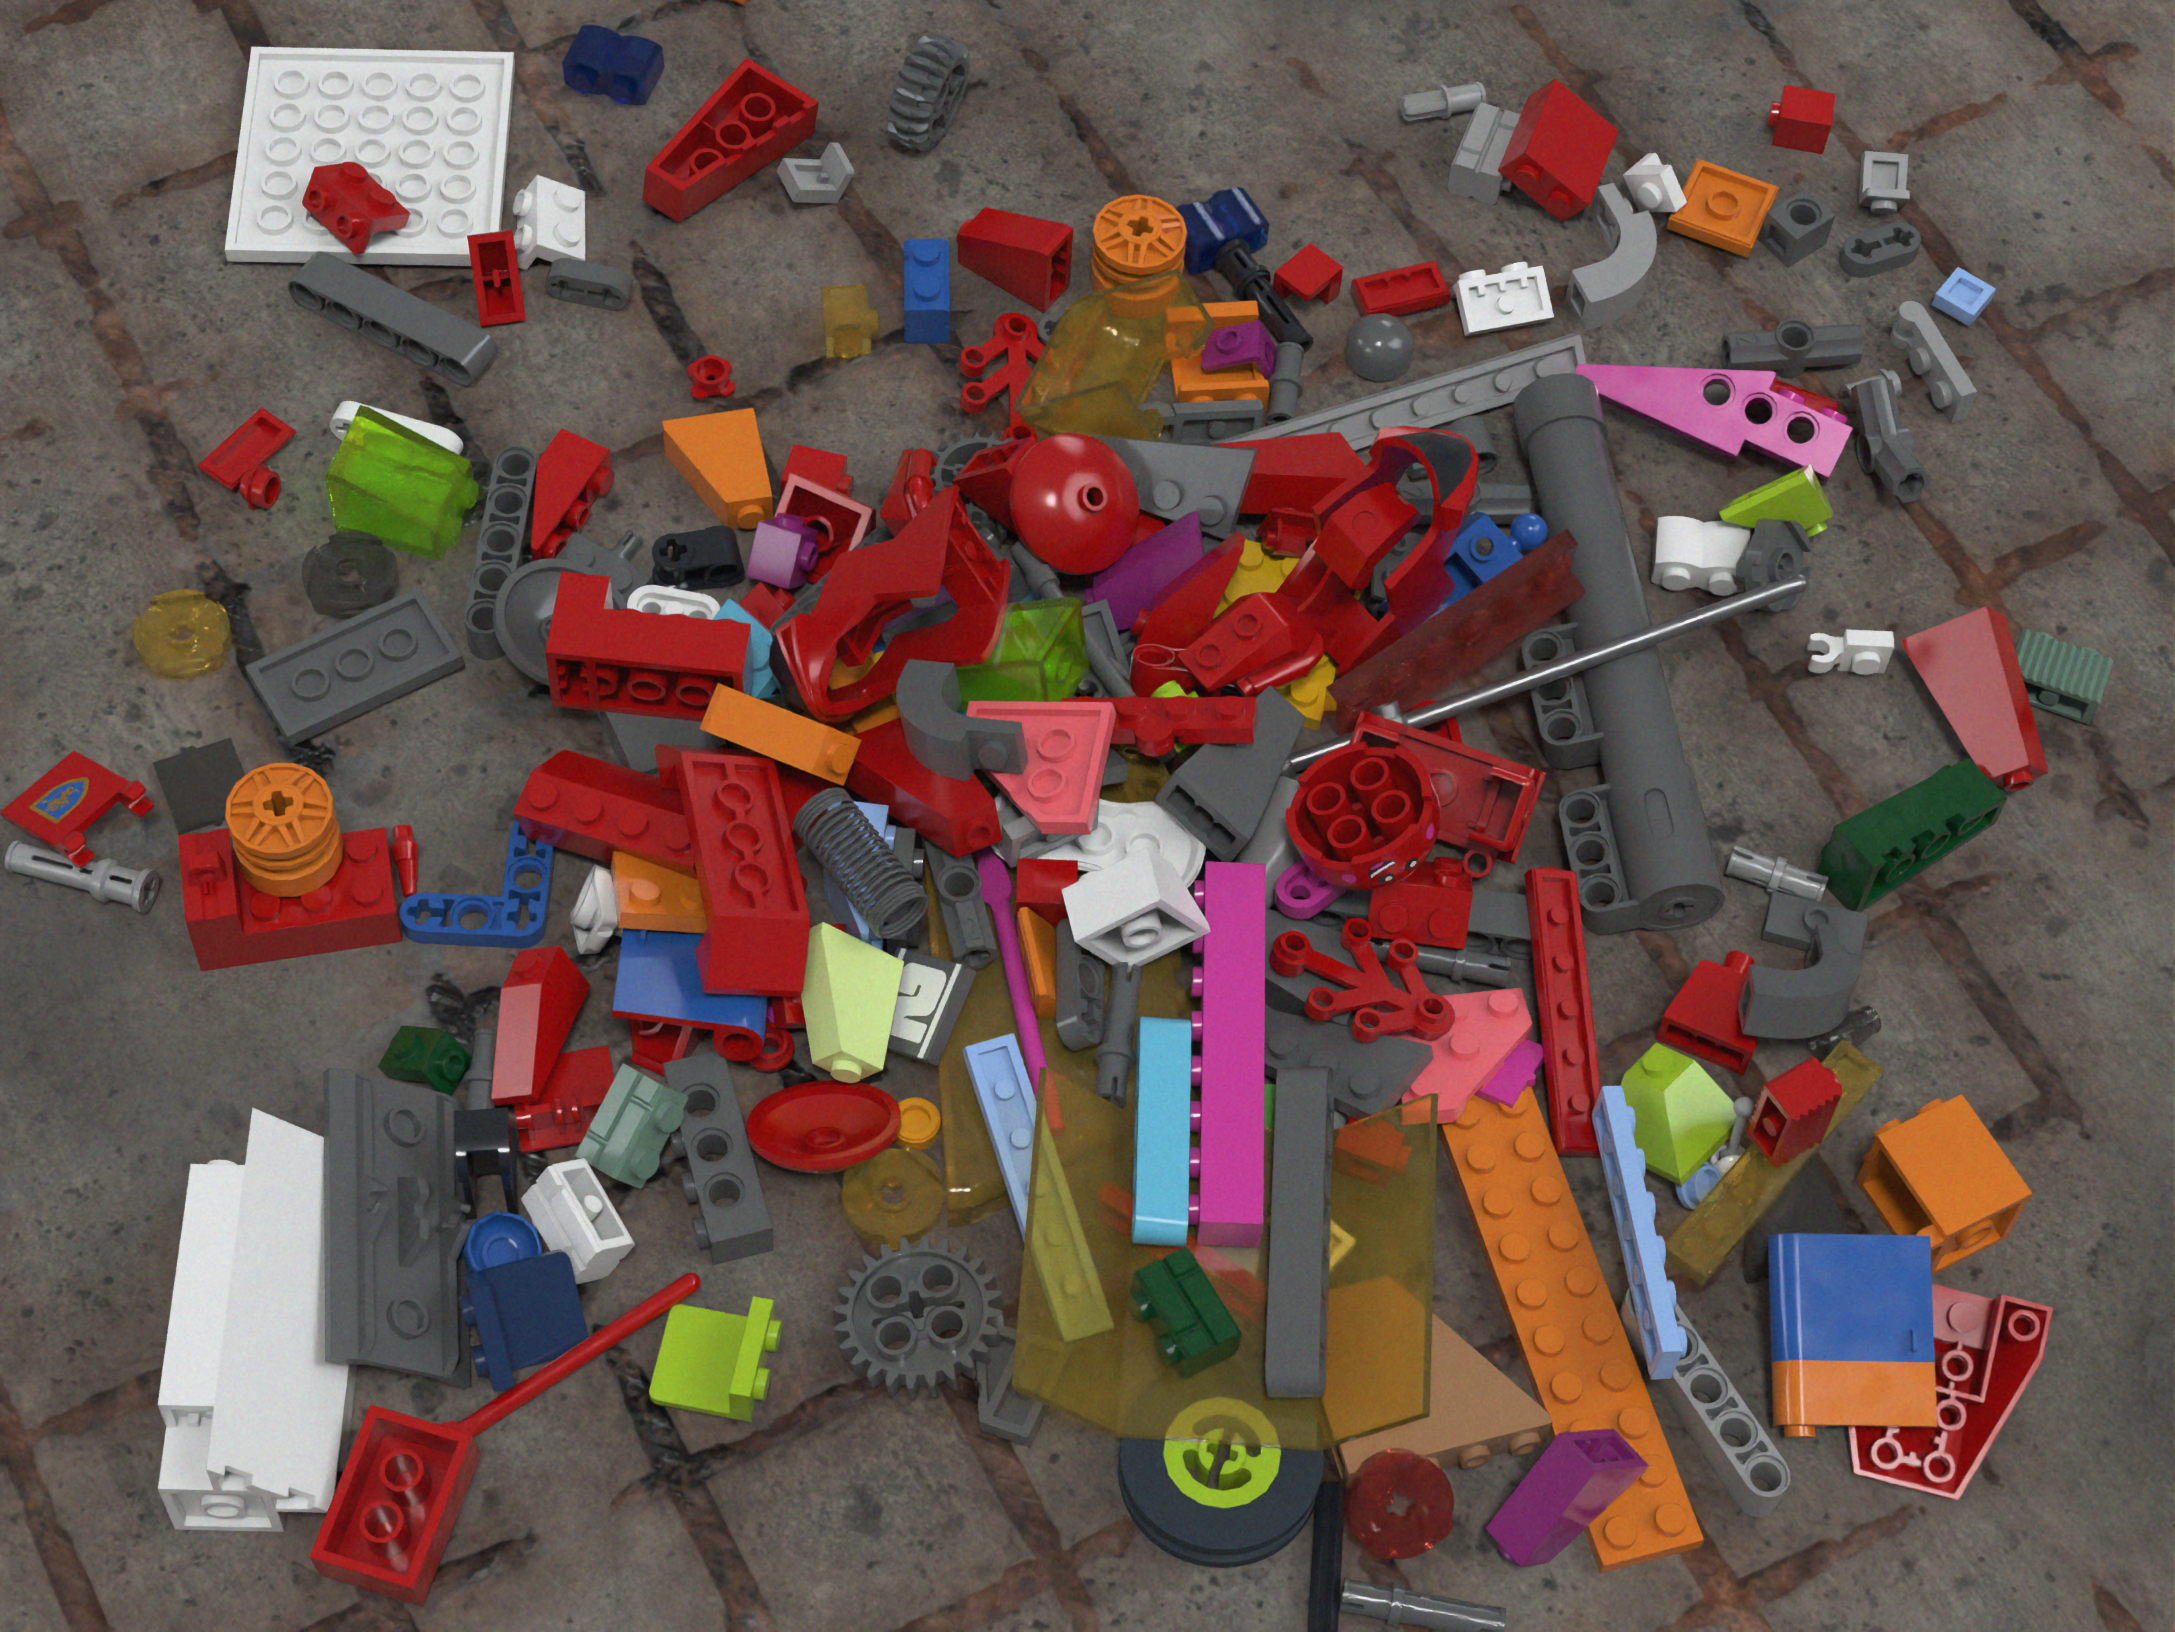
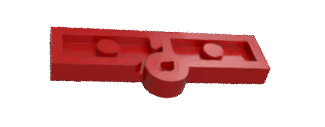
[1061,696,1258,757]

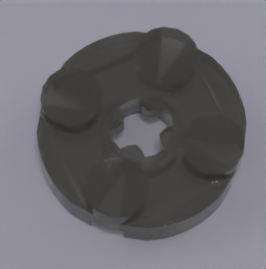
[302,531,399,619]

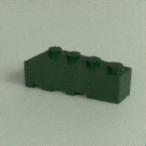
[1816,758,2007,913]

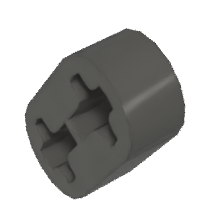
[1839,222,1921,278]
[544,258,633,310]

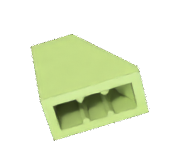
[801,922,904,1083]

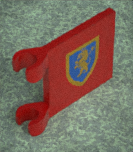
[0,750,155,869]

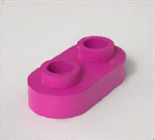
[1275,858,1349,919]

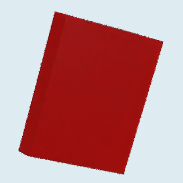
[774,472,876,584]

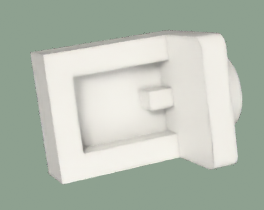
[1623,153,1687,212]

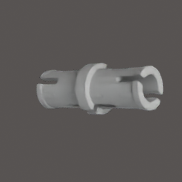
[1725,845,1828,902]

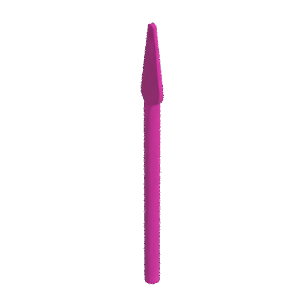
[977,846,1063,1139]

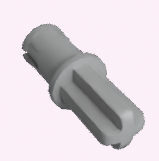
[1399,82,1486,121]

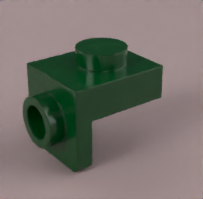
[378,1025,471,1096]

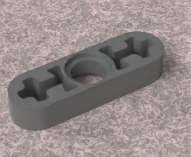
[1056,917,1105,1051]

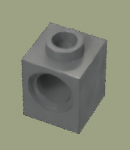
[1759,189,1835,268]

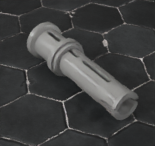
[5,840,159,913]

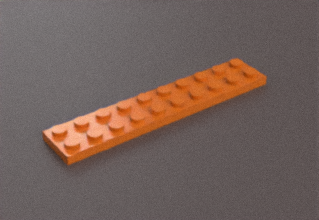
[1436,1086,1704,1574]

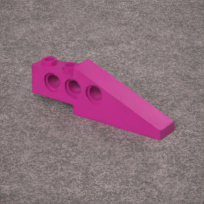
[1574,364,1853,483]

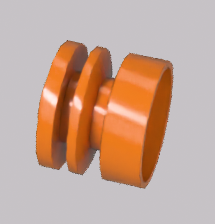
[1089,194,1187,316]
[225,763,343,897]

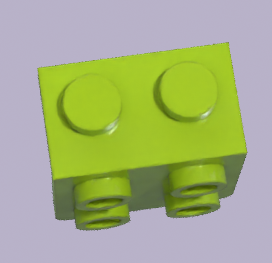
[649,1296,782,1422]

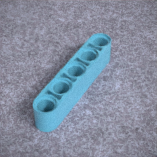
[1131,1016,1191,1247]

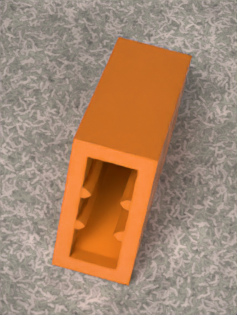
[662,408,773,529]
[699,683,861,786]

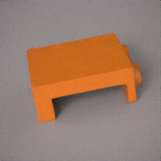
[1165,301,1270,414]

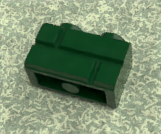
[1127,1247,1242,1380]

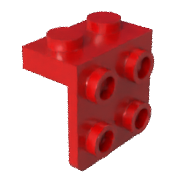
[1367,857,1473,950]

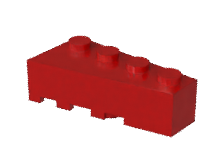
[642,57,819,223]

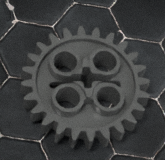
[833,1235,1005,1399]

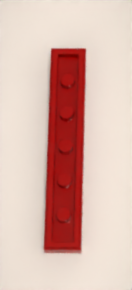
[1524,868,1601,1158]

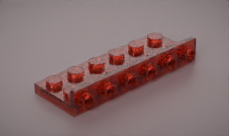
[1324,529,1585,736]

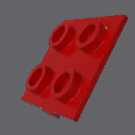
[514,1045,614,1154]

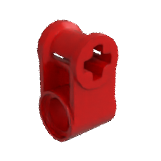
[1129,644,1221,697]

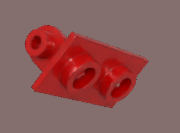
[1256,507,1318,558]

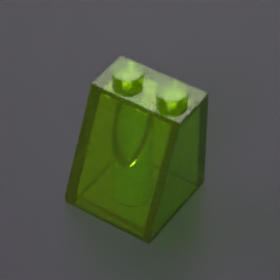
[325,405,479,561]
[956,597,1089,712]

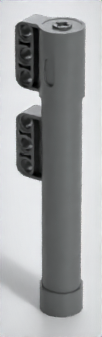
[1513,373,1725,935]

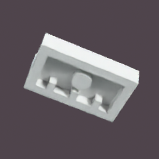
[1449,262,1554,336]

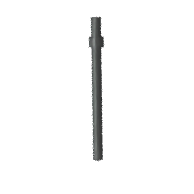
[1010,541,1176,763]

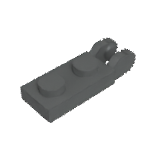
[1133,399,1264,445]

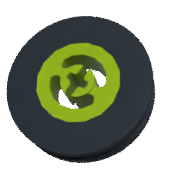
[1118,1359,1324,1568]

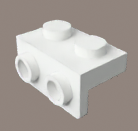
[513,175,585,270]

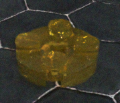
[132,589,232,679]
[841,1145,945,1251]

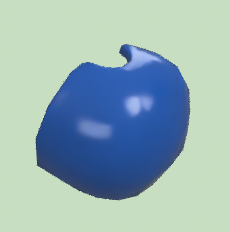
[462,1211,543,1273]

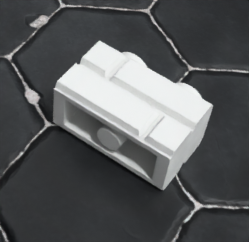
[521,1158,636,1284]

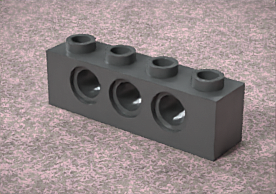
[663,1051,774,1265]

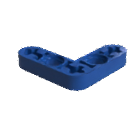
[400,820,556,949]

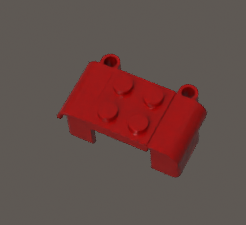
[1350,710,1546,878]

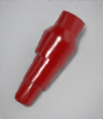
[390,825,418,898]

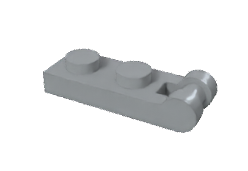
[1889,301,1977,424]

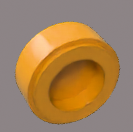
[894,1097,941,1151]

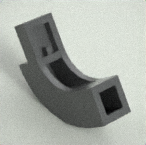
[896,659,1028,781]
[1737,923,1863,1039]

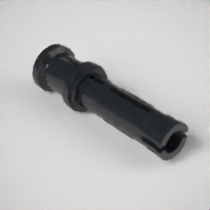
[1213,238,1314,353]

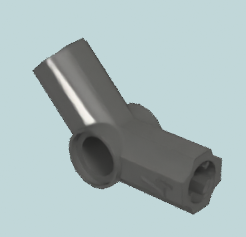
[1851,378,1931,503]

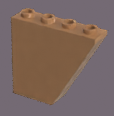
[1312,1277,1552,1495]

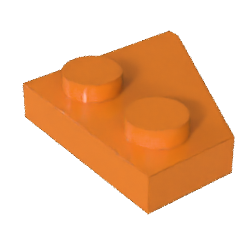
[611,851,708,933]

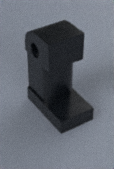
[454,1108,519,1220]

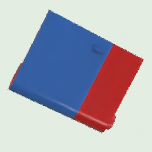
[612,928,768,1061]

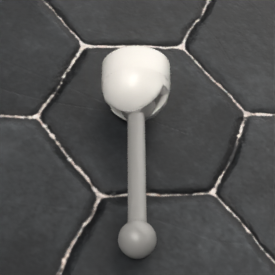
[1708,1097,1755,1187]

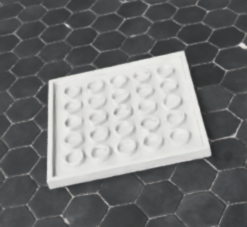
[225,47,515,266]

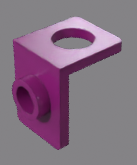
[1202,320,1276,380]

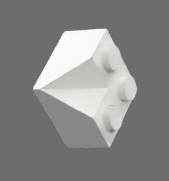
[1062,847,1211,973]

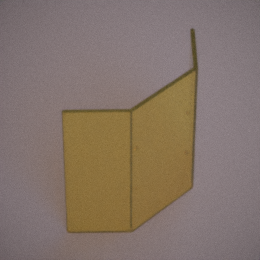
[1012,1067,1438,1451]

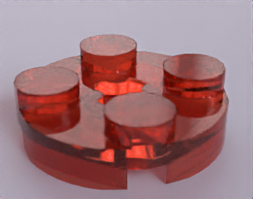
[1344,1448,1454,1559]

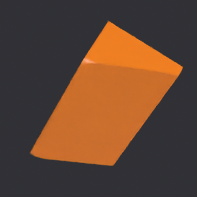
[1016,907,1057,1020]

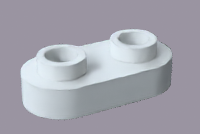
[627,585,721,620]

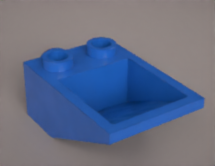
[1378,511,1548,678]

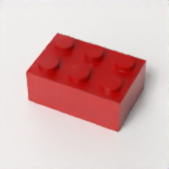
[309,1404,481,1607]

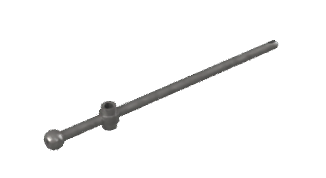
[1280,575,1809,779]

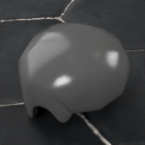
[1346,313,1414,382]

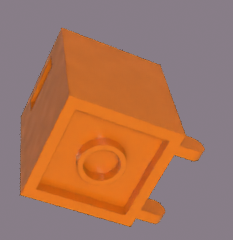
[1855,1094,2033,1276]

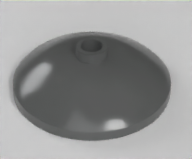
[493,558,627,686]

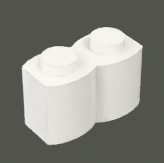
[1651,516,1751,596]

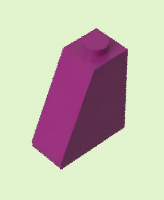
[1085,512,1205,630]
[1486,1428,1649,1567]

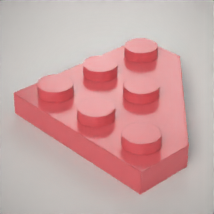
[966,701,1116,835]
[1375,988,1533,1127]

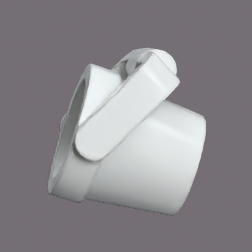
[570,865,623,954]

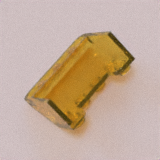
[1014,269,1215,440]

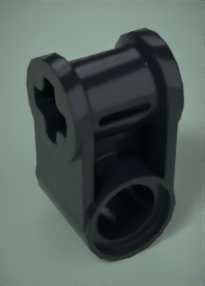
[652,525,745,591]

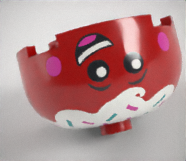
[1286,741,1441,890]

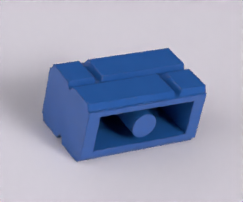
[903,239,950,344]

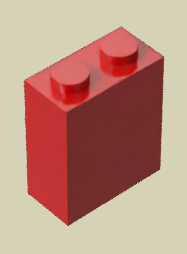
[1498,78,1619,222]

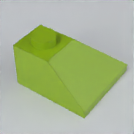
[1719,464,1834,538]
[1620,1042,1737,1186]

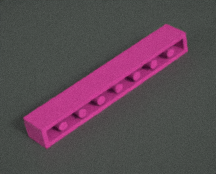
[1188,861,1266,1248]

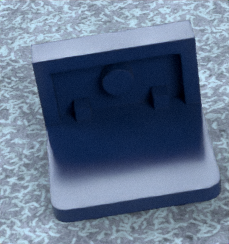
[458,1249,589,1392]

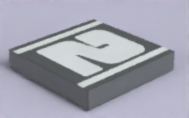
[887,947,977,1066]

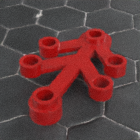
[958,313,1079,443]
[1269,918,1455,1043]

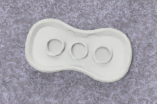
[990,791,1206,888]

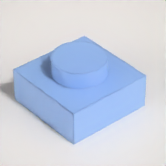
[1932,267,1996,327]

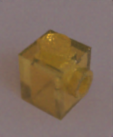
[821,284,879,358]

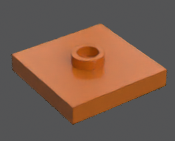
[1666,158,1779,258]

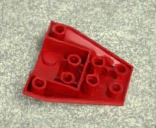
[1847,1284,2054,1501]

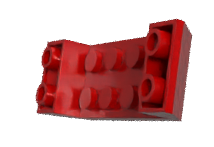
[654,743,810,997]

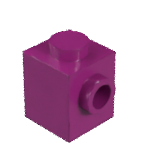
[746,513,819,589]

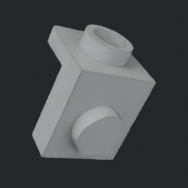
[776,142,854,204]
[1858,151,1910,214]

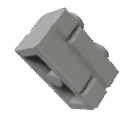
[1447,102,1521,206]

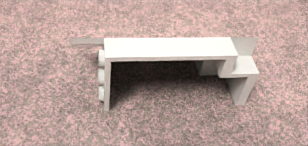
[158,1107,357,1532]

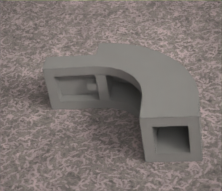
[1565,183,1657,331]

